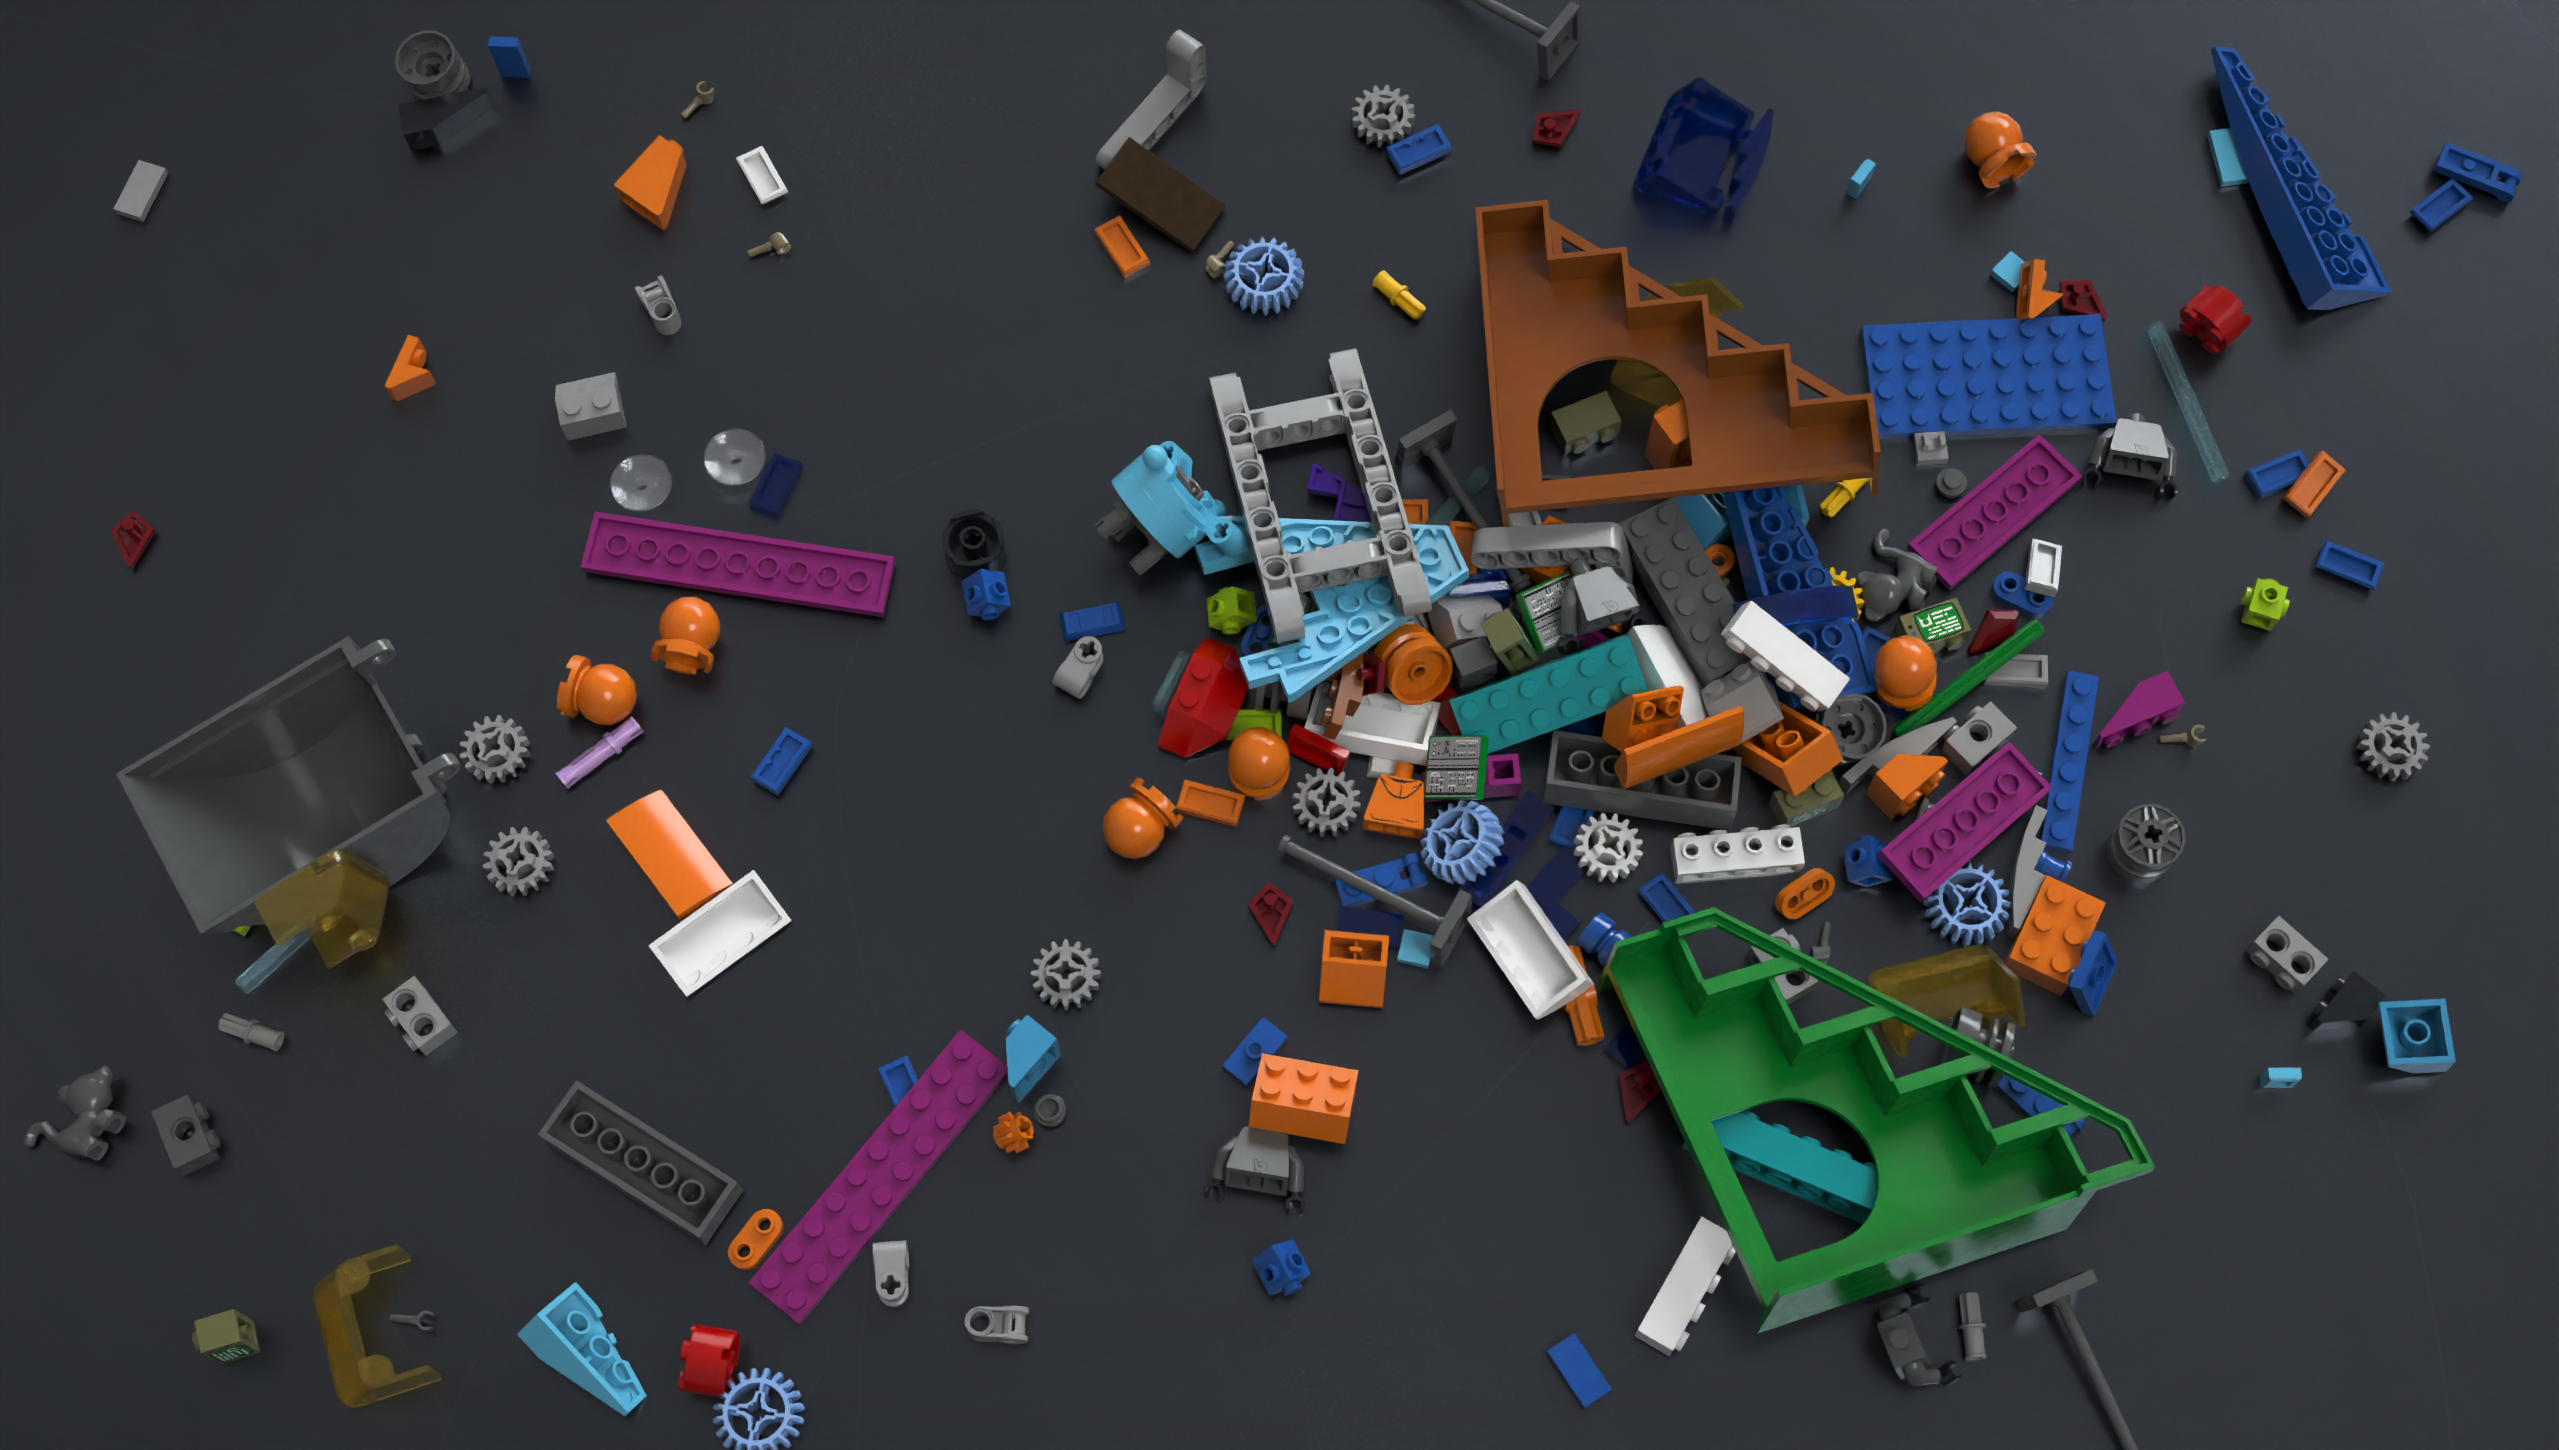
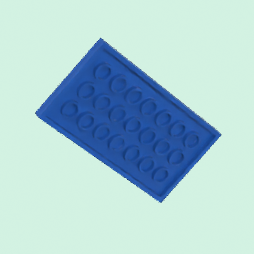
[1861,314,2117,439]

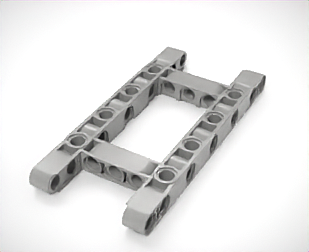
[1208,348,1432,643]

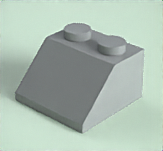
[555,372,627,441]
[1427,586,1503,652]
[1701,661,1784,750]

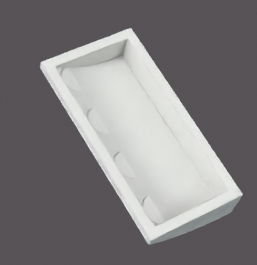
[1628,625,1710,729]
[1304,681,1441,766]
[648,870,792,997]
[1467,880,1594,1020]

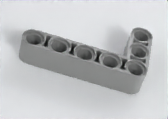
[1095,29,1206,170]
[1471,522,1633,584]

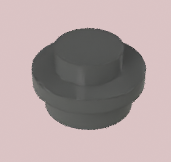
[1936,468,1967,498]
[1033,1094,1066,1127]

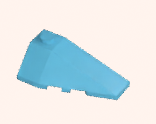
[517,1282,647,1416]

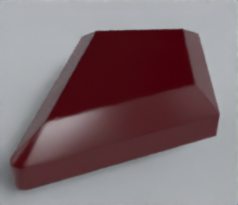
[1532,109,1580,147]
[2059,280,2108,322]
[110,510,155,569]
[1967,609,2019,654]
[1357,655,1387,697]
[1248,882,1293,945]
[1618,1061,1662,1123]

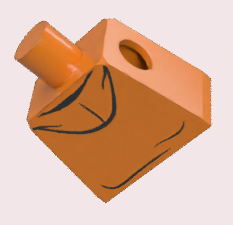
[1363,762,1424,840]

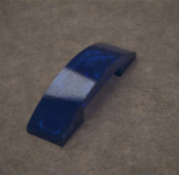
[1732,586,1859,626]

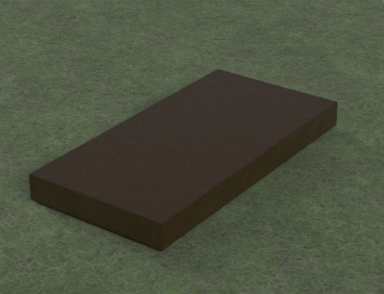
[1095,137,1226,253]

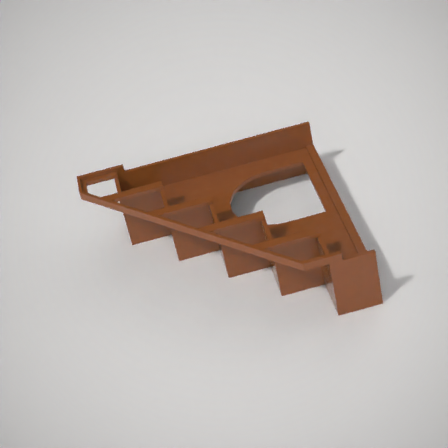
[1475,200,1881,527]

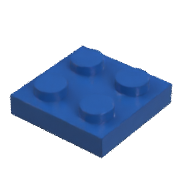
[2068,930,2118,1017]

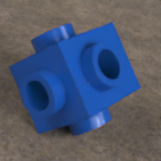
[961,569,1011,620]
[1844,835,1893,887]
[1251,1239,1311,1296]

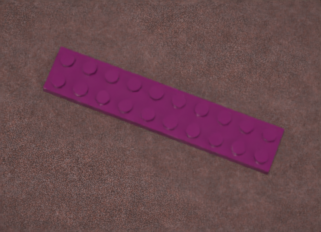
[581,512,896,617]
[748,1030,1008,1326]

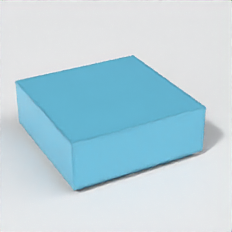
[1847,158,1876,199]
[1990,251,2025,293]
[1397,929,1434,969]
[2259,1068,2302,1088]

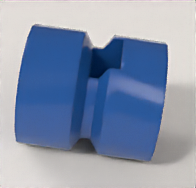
[1576,912,1632,968]

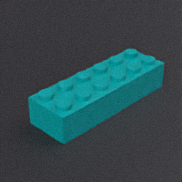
[1449,633,1649,754]
[1682,1111,1877,1224]

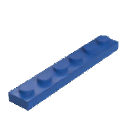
[2040,670,2099,854]

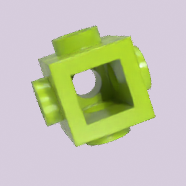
[2241,578,2290,631]
[1207,586,1257,634]

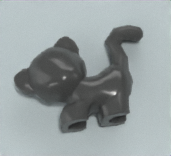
[1857,529,1939,621]
[23,1065,126,1161]

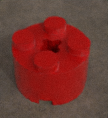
[2179,283,2251,355]
[678,1324,740,1397]

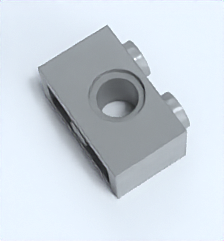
[1940,701,2017,777]

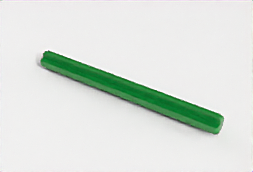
[1892,620,2044,738]

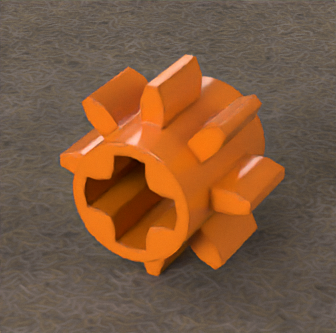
[993,1111,1034,1153]

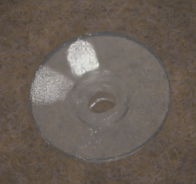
[704,429,765,485]
[610,454,672,512]

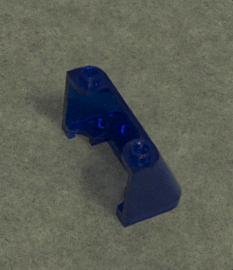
[1633,77,1755,215]

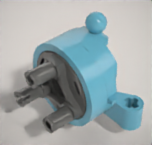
[1094,441,1248,575]

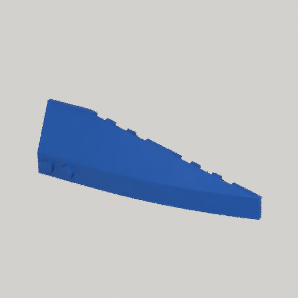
[2211,46,2391,310]
[1724,486,1878,712]

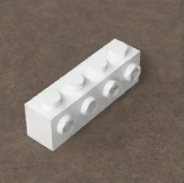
[1720,601,1850,712]
[1670,824,1805,884]
[1634,1216,1736,1356]

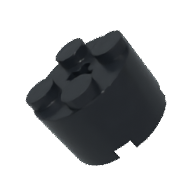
[942,509,1006,580]

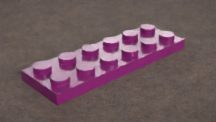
[1907,434,2082,591]
[1877,741,2052,903]

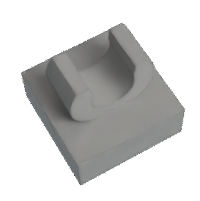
[1912,431,1949,466]

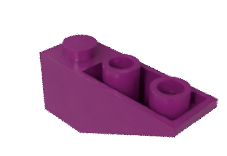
[2093,671,2185,748]
[1422,753,1521,803]

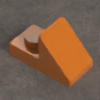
[2015,259,2063,321]
[384,335,436,401]

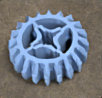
[1224,237,1304,316]
[1420,800,1505,885]
[1923,860,2011,947]
[713,1368,805,1450]

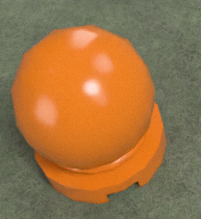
[1964,111,2037,189]
[650,597,720,675]
[1874,635,1937,711]
[557,655,637,725]
[1227,727,1290,801]
[1102,777,1183,859]

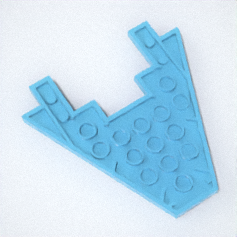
[1195,516,1469,703]

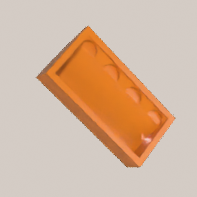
[1613,705,1744,790]
[606,790,733,922]

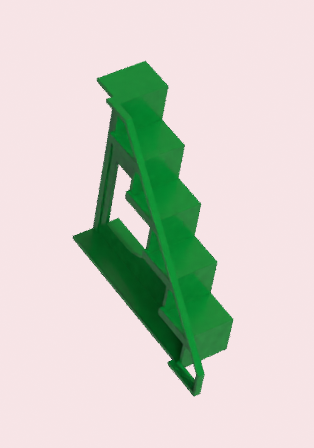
[1597,907,2155,1334]

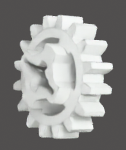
[1573,813,1643,882]

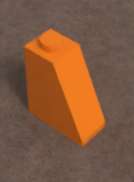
[614,135,687,231]

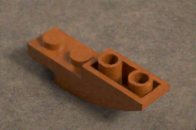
[1321,653,1364,740]

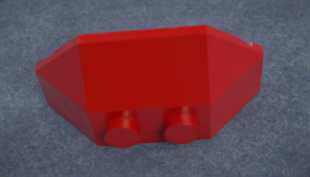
[1157,637,1249,758]

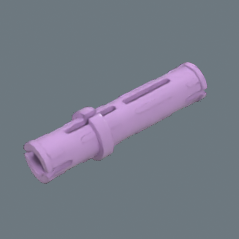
[555,716,644,789]

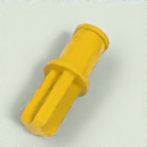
[1372,270,1426,319]
[1819,478,1869,518]

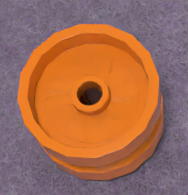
[1374,624,1453,705]

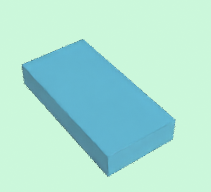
[2207,128,2249,187]

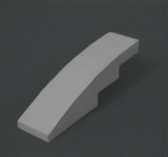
[1839,717,1957,795]
[2007,805,2048,938]

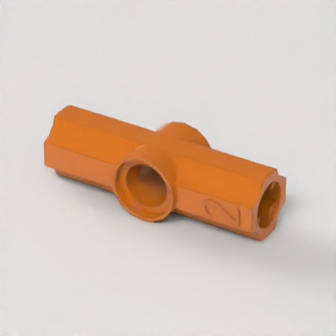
[1563,945,1605,1046]

